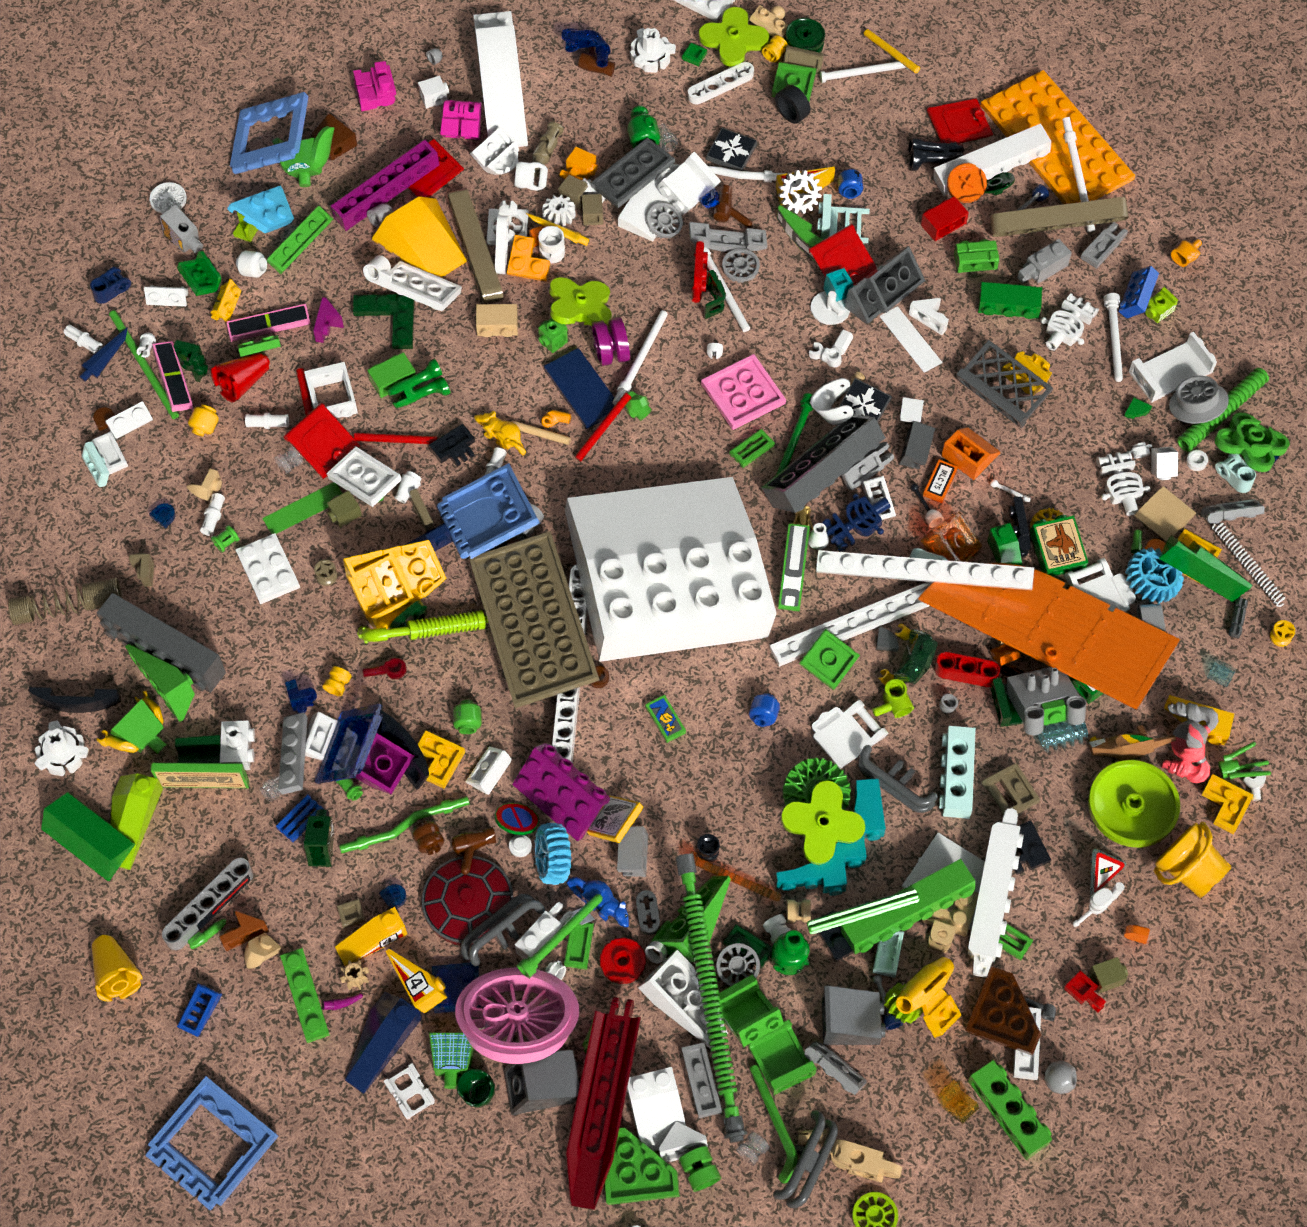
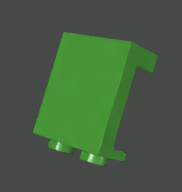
[716,974,784,1047]
[747,1019,817,1096]

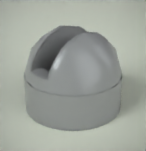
[426,48,443,65]
[939,694,958,713]

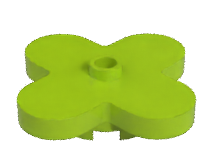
[699,7,769,67]
[549,277,612,326]
[781,781,865,865]

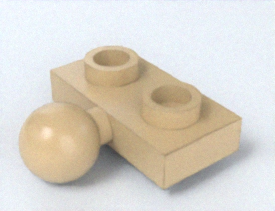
[749,5,788,38]

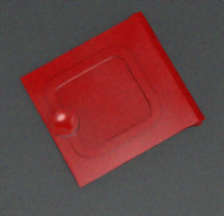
[926,98,993,143]
[408,139,464,198]
[808,224,877,286]
[283,403,360,479]

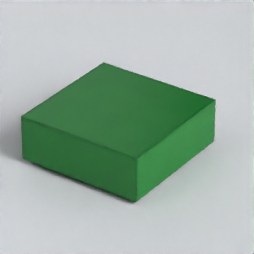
[682,43,707,67]

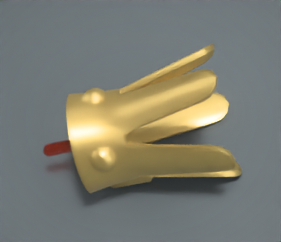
[793,506,813,534]

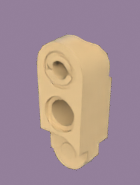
[830,1139,902,1183]

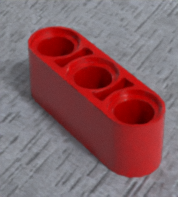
[935,652,1000,687]

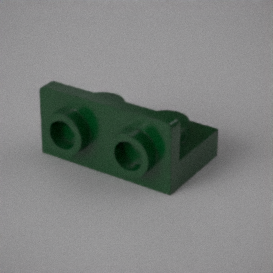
[173,340,208,383]

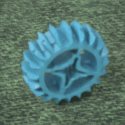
[1125,547,1184,604]
[534,823,572,885]

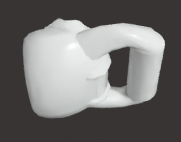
[514,162,548,191]

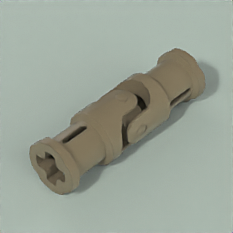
[531,121,564,177]

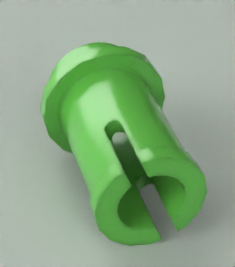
[336,772,363,801]

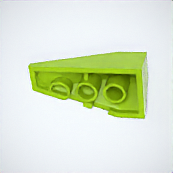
[111,773,163,870]

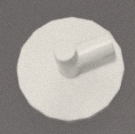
[811,291,850,325]

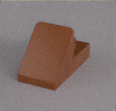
[219,911,269,951]

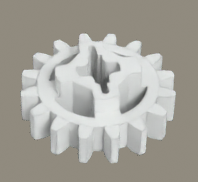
[778,170,822,214]

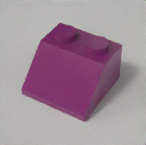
[350,733,414,795]

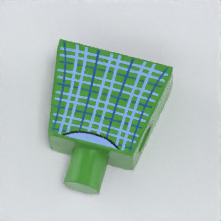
[430,1033,475,1089]

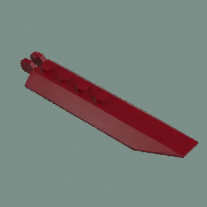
[566,997,641,1210]

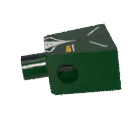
[304,809,334,867]

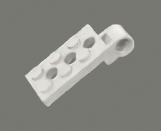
[363,255,462,311]

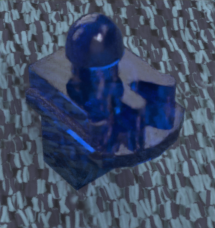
[285,679,317,713]

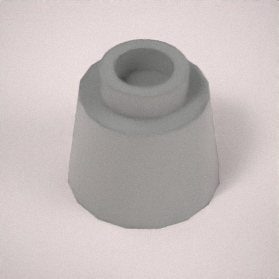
[367,203,393,228]

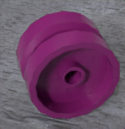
[592,317,630,367]

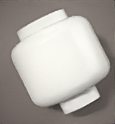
[236,250,267,278]

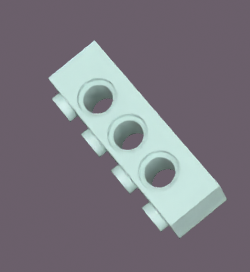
[939,726,976,819]

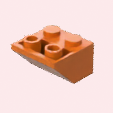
[941,428,1000,480]

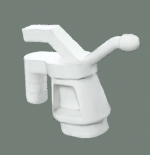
[1072,882,1124,927]

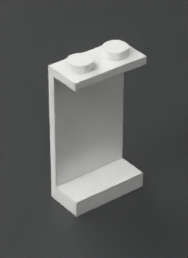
[1129,332,1217,402]

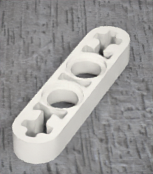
[688,62,754,104]

